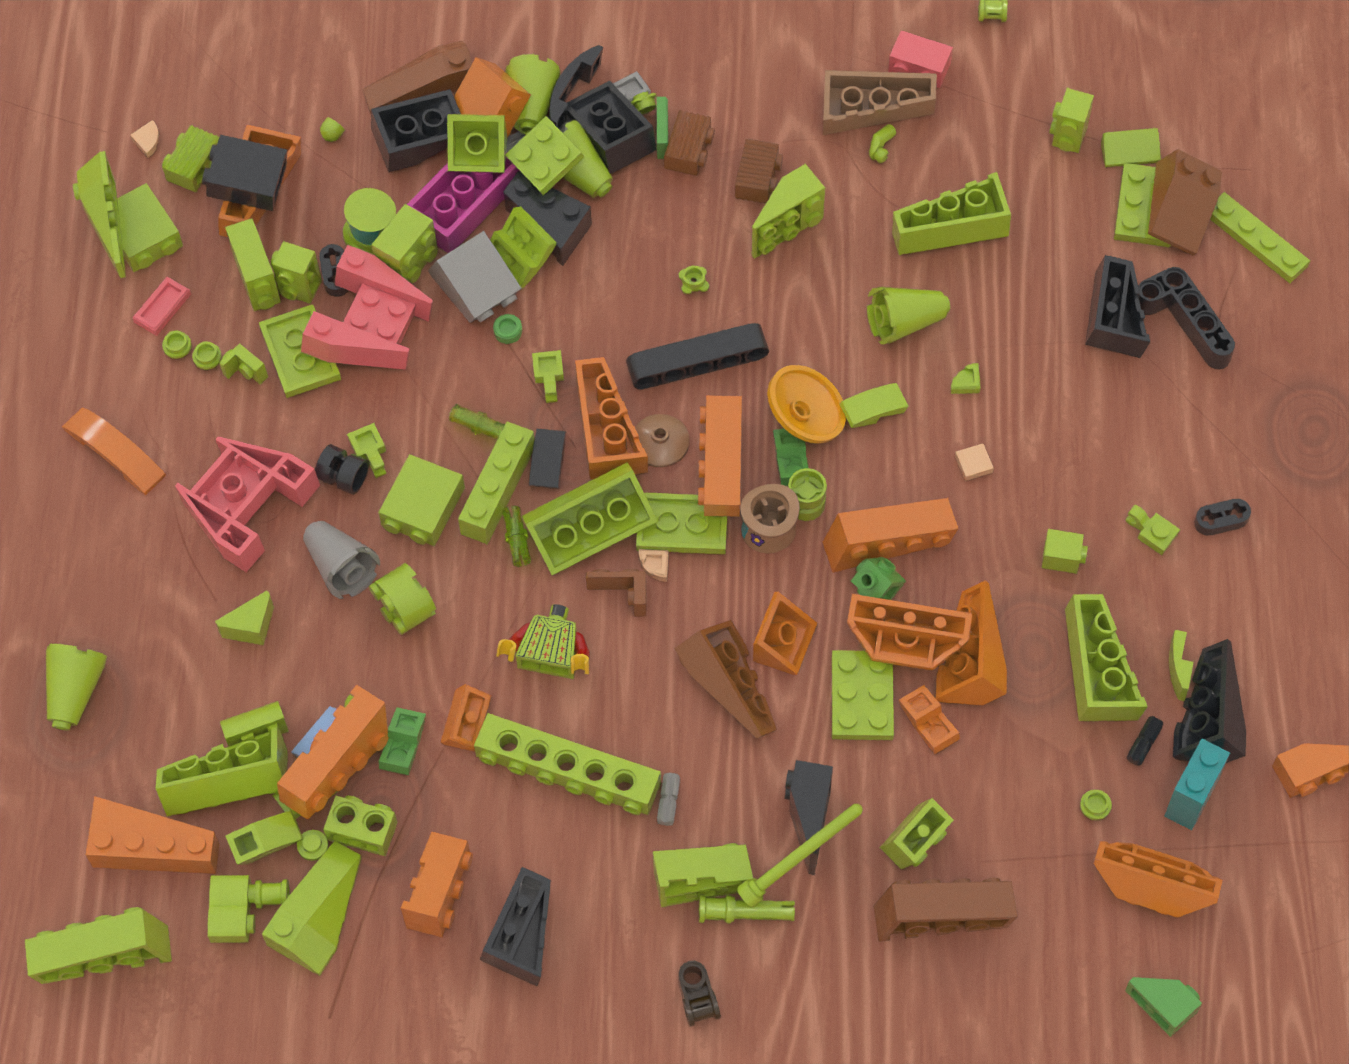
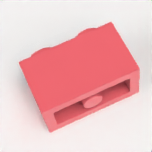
[888,31,953,88]

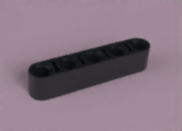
[626,323,769,390]

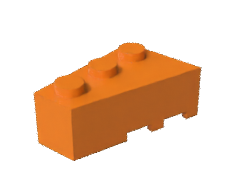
[401,832,473,938]

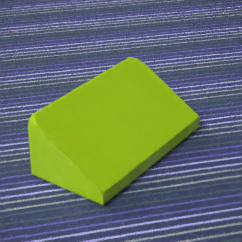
[1101,128,1161,167]

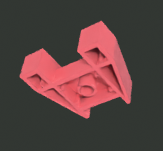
[301,245,433,370]
[175,436,320,573]

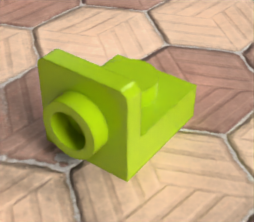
[219,343,268,385]

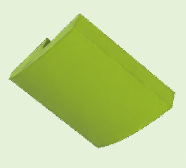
[490,206,557,289]

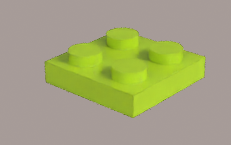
[505,116,585,195]

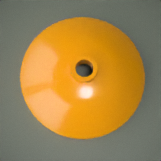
[767,365,846,444]

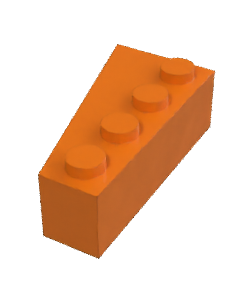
[218,125,301,237]
[698,395,742,517]
[822,498,959,573]
[277,685,389,820]

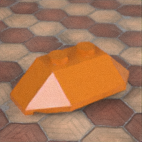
[847,594,972,671]
[1094,841,1223,918]

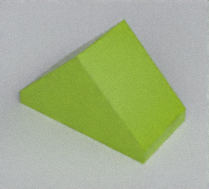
[215,591,274,645]

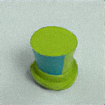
[343,188,396,254]

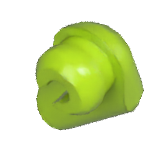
[869,124,896,163]

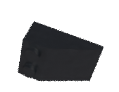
[567,81,657,174]
[371,89,461,173]
[784,760,833,875]

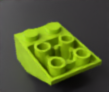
[752,164,825,259]

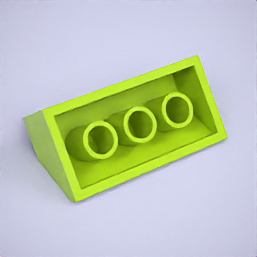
[522,462,658,575]

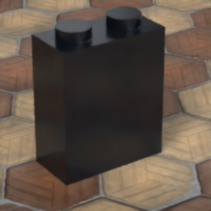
[202,134,287,211]

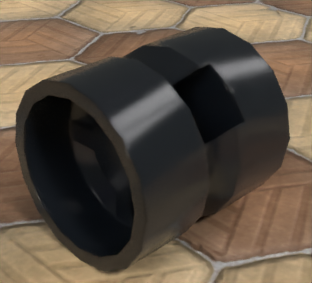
[315,444,369,495]

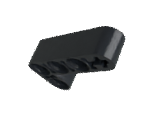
[1138,267,1235,369]

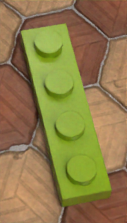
[1210,192,1311,283]

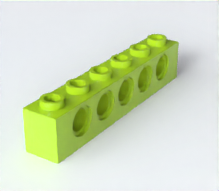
[474,713,661,815]

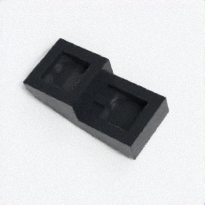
[529,429,566,489]

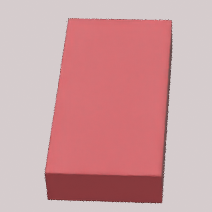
[133,277,191,336]

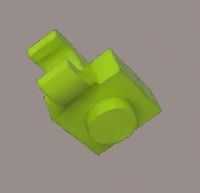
[532,350,564,403]
[347,423,387,478]
[1125,505,1181,555]

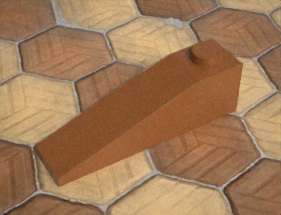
[363,41,472,114]
[674,620,777,739]

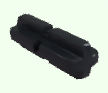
[1127,716,1163,766]

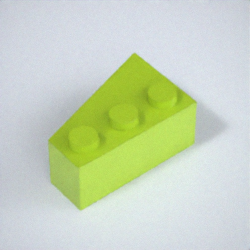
[653,843,753,907]

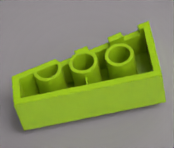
[892,172,1011,255]
[1065,594,1148,721]
[156,723,288,817]

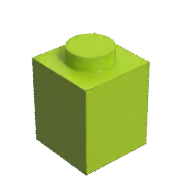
[1041,529,1088,574]

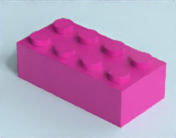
[407,152,521,253]

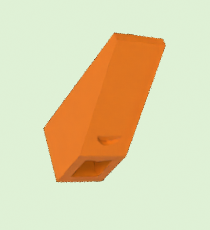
[1272,743,1349,798]

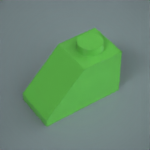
[1125,977,1202,1037]

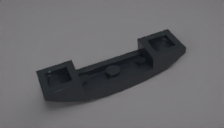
[549,45,603,130]

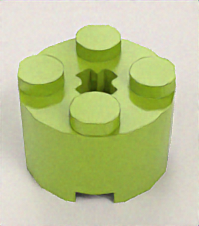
[369,563,436,635]

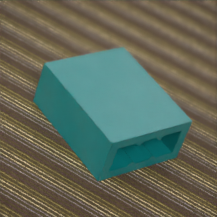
[1164,739,1230,831]

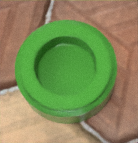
[493,314,522,344]

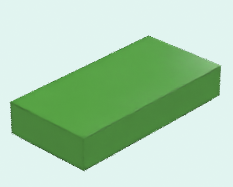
[657,97,668,159]

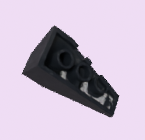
[1173,639,1246,763]

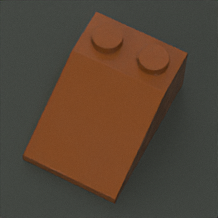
[1148,149,1222,256]

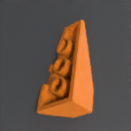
[936,580,1007,705]

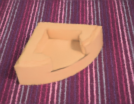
[130,120,159,158]
[639,549,669,582]

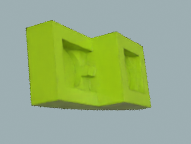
[839,383,909,428]
[1169,630,1194,701]

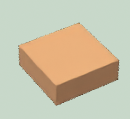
[955,444,994,481]

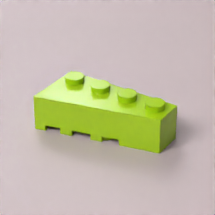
[25,907,172,984]

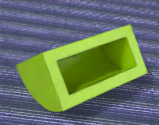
[220,701,289,747]

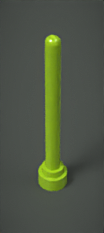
[737,804,863,907]

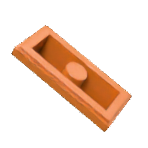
[440,684,492,751]

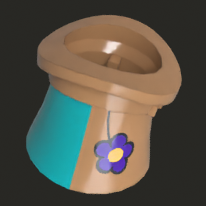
[740,484,800,553]

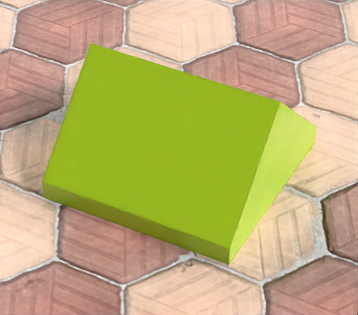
[447,114,507,172]

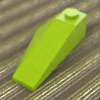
[262,841,362,976]

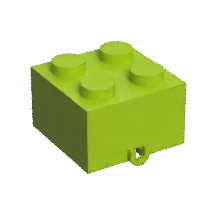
[372,204,438,283]

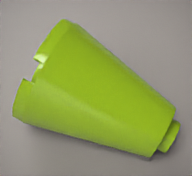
[505,54,561,135]
[562,120,613,198]
[867,287,950,344]
[46,644,107,730]

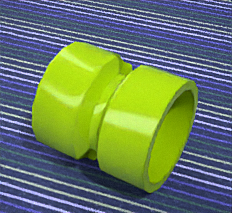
[788,468,827,521]

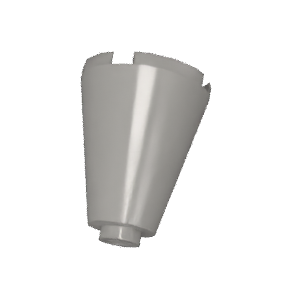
[303,521,380,599]

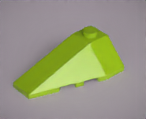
[73,151,126,278]

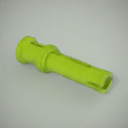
[699,894,795,924]

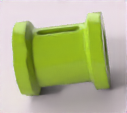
[978,0,1008,22]
[255,879,290,908]

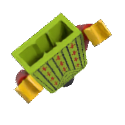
[496,604,590,679]

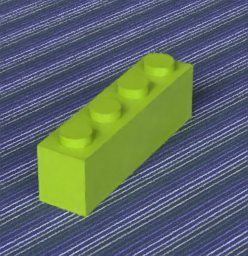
[458,421,535,545]

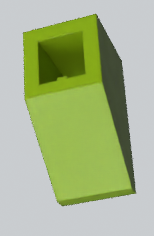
[226,810,303,865]

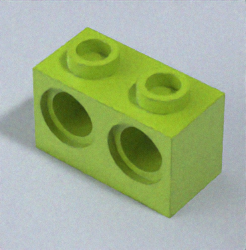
[323,795,398,856]

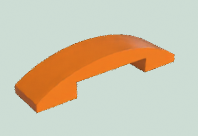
[62,407,166,496]

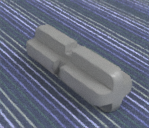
[657,773,680,826]

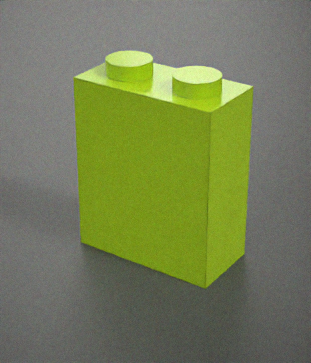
[117,183,183,272]
[225,218,281,311]
[378,454,465,546]

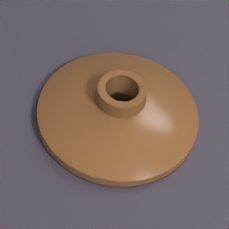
[635,414,689,467]

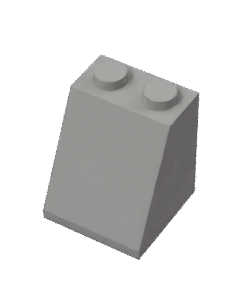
[428,231,522,323]

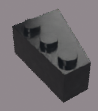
[504,171,592,266]
[1085,255,1150,358]
[480,867,551,986]

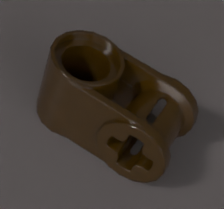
[678,960,721,1027]

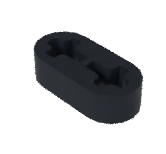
[319,244,349,297]
[1194,499,1251,536]

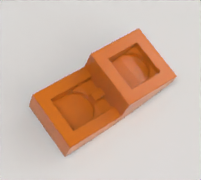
[899,685,960,754]

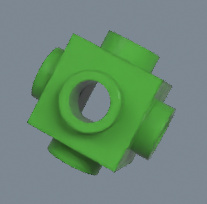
[851,557,906,600]

